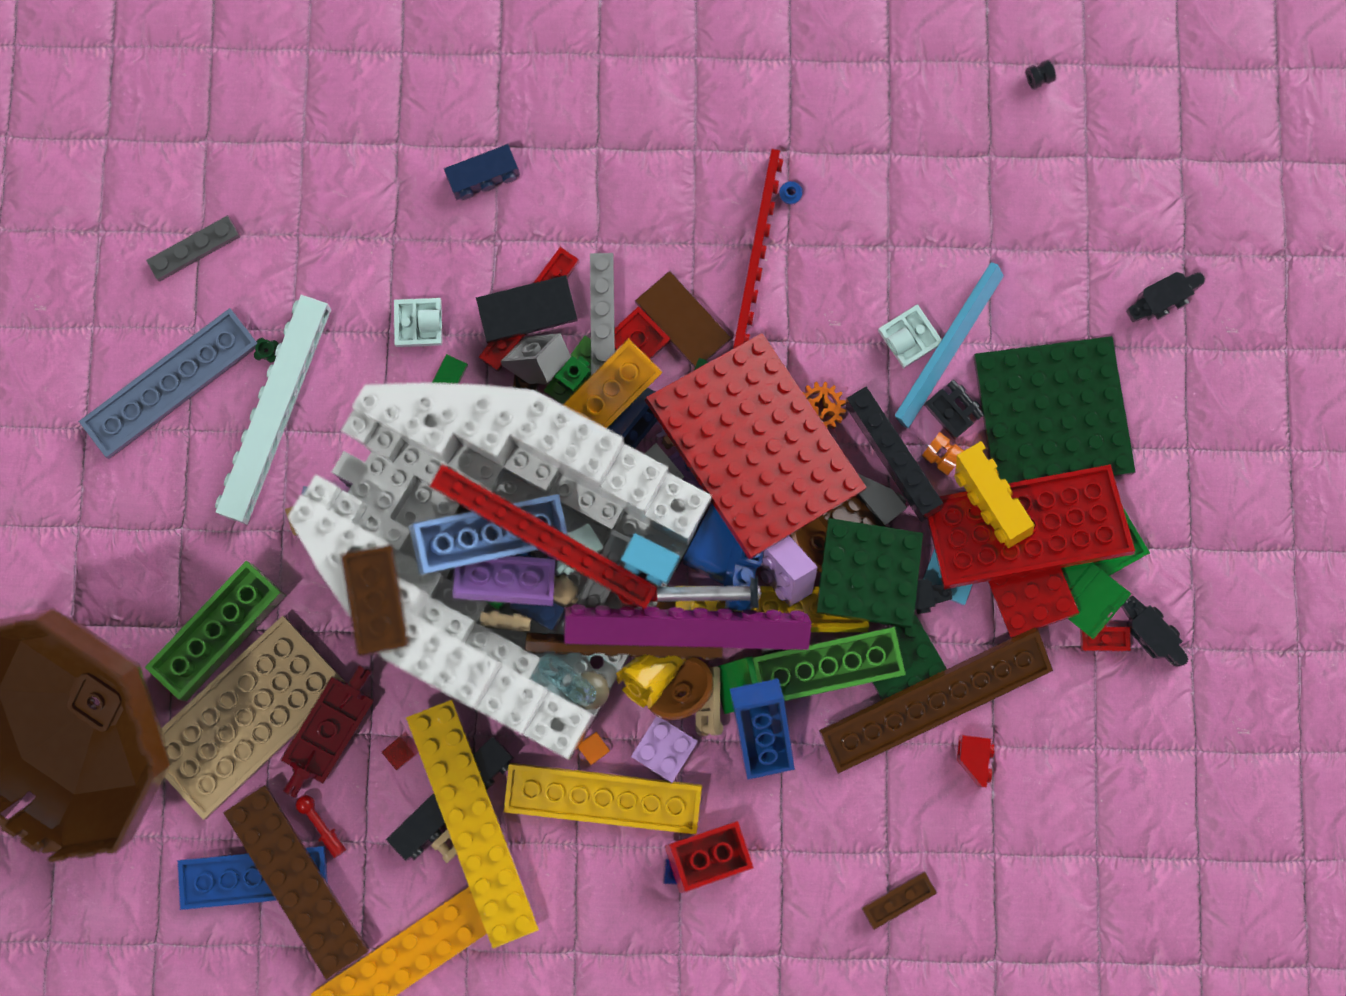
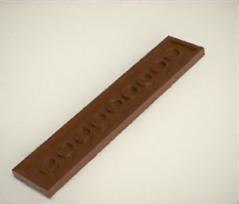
[819,627,1053,774]

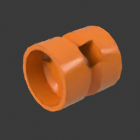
[921,432,965,476]

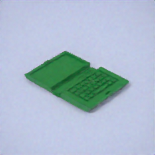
[1061,562,1131,640]

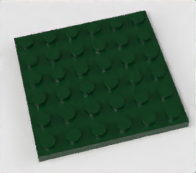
[973,336,1136,483]

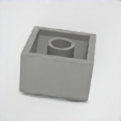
[500,333,571,385]

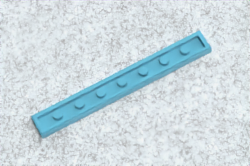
[895,262,1004,429]

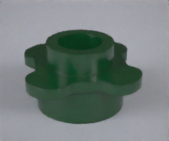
[253,338,279,363]

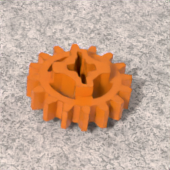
[803,382,846,430]

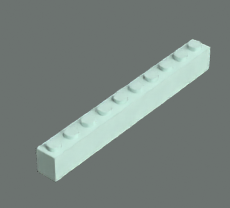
[215,295,332,525]

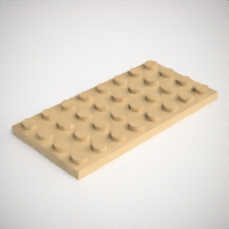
[162,616,346,820]

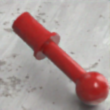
[296,795,347,858]

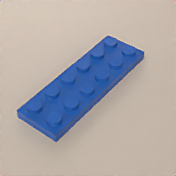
[177,846,328,910]

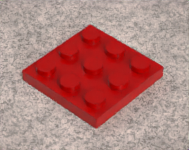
[988,568,1079,638]

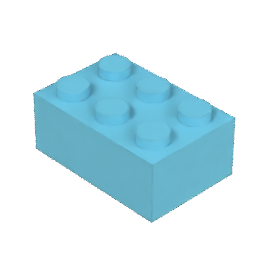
[621,533,680,587]

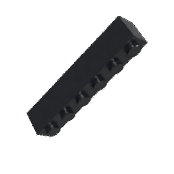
[846,386,943,522]
[386,736,514,861]

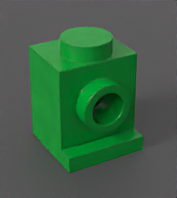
[554,356,591,394]

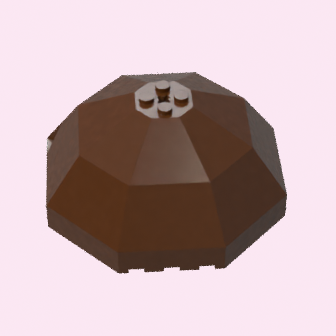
[0,609,170,862]

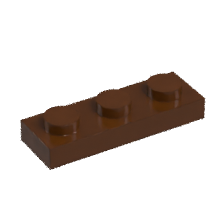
[861,871,937,930]

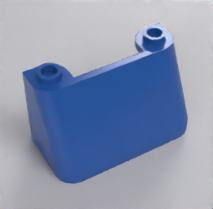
[683,504,735,585]

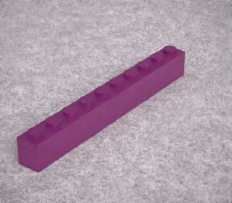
[564,604,811,650]

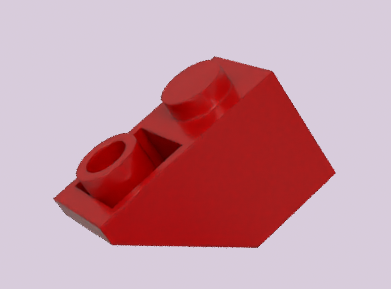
[956,735,994,787]

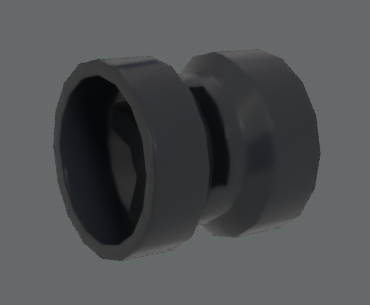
[1025,60,1056,89]

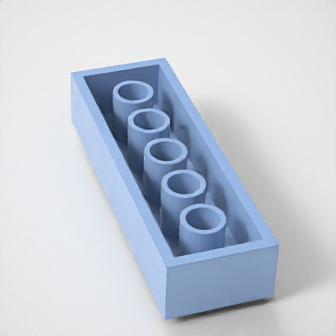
[409,494,568,575]

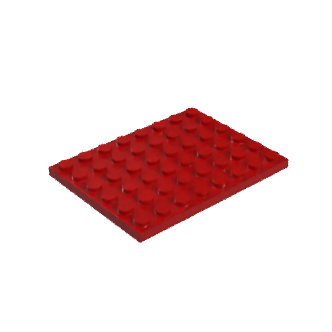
[645,333,867,560]

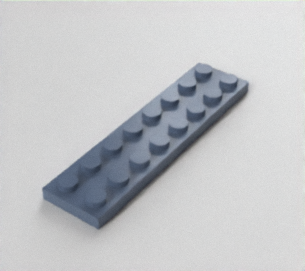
[79,308,257,459]

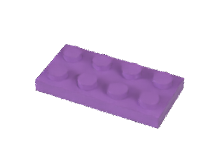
[453,556,555,606]

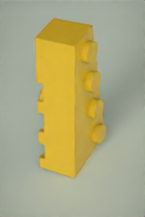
[954,441,1034,548]

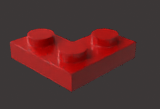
[1080,625,1131,652]

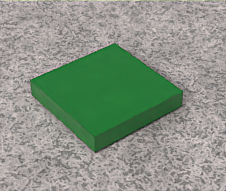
[717,657,758,714]

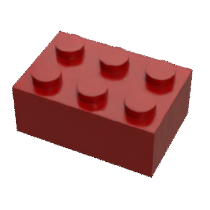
[665,821,754,893]

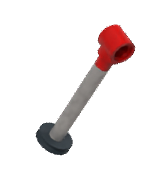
[618,575,760,609]

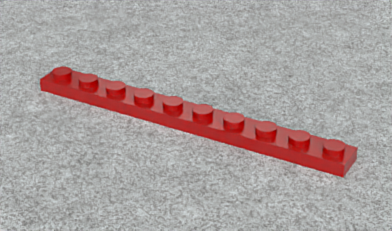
[733,149,783,349]
[428,464,657,609]

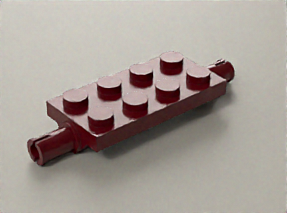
[281,664,374,798]

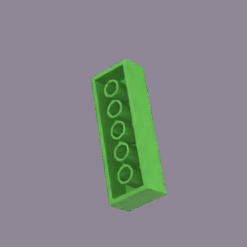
[145,561,287,701]
[752,627,905,701]

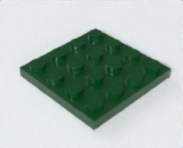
[816,518,923,628]

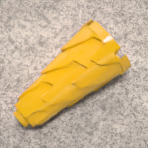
[616,655,686,709]

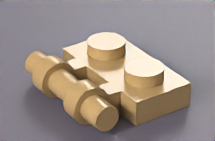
[480,610,531,632]

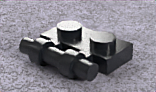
[924,379,984,440]

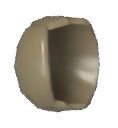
[571,671,609,710]

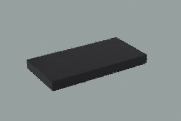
[476,275,578,344]

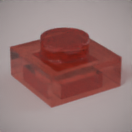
[381,736,416,771]

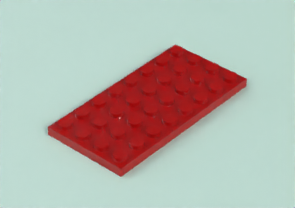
[927,465,1135,589]

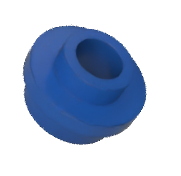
[779,181,802,204]

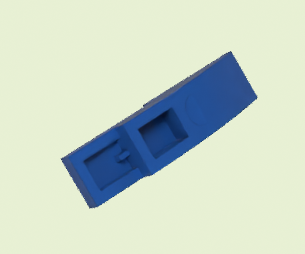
[724,539,764,612]

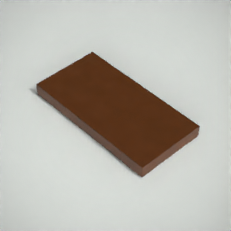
[635,271,731,368]
[341,545,410,657]

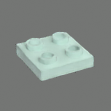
[394,298,442,347]
[878,304,942,369]

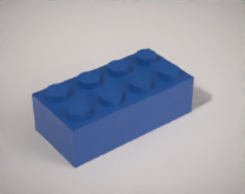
[730,679,795,780]

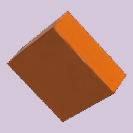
[578,732,610,765]

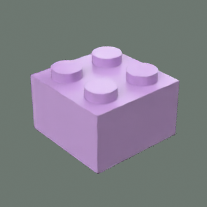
[760,536,817,607]
[631,716,698,783]

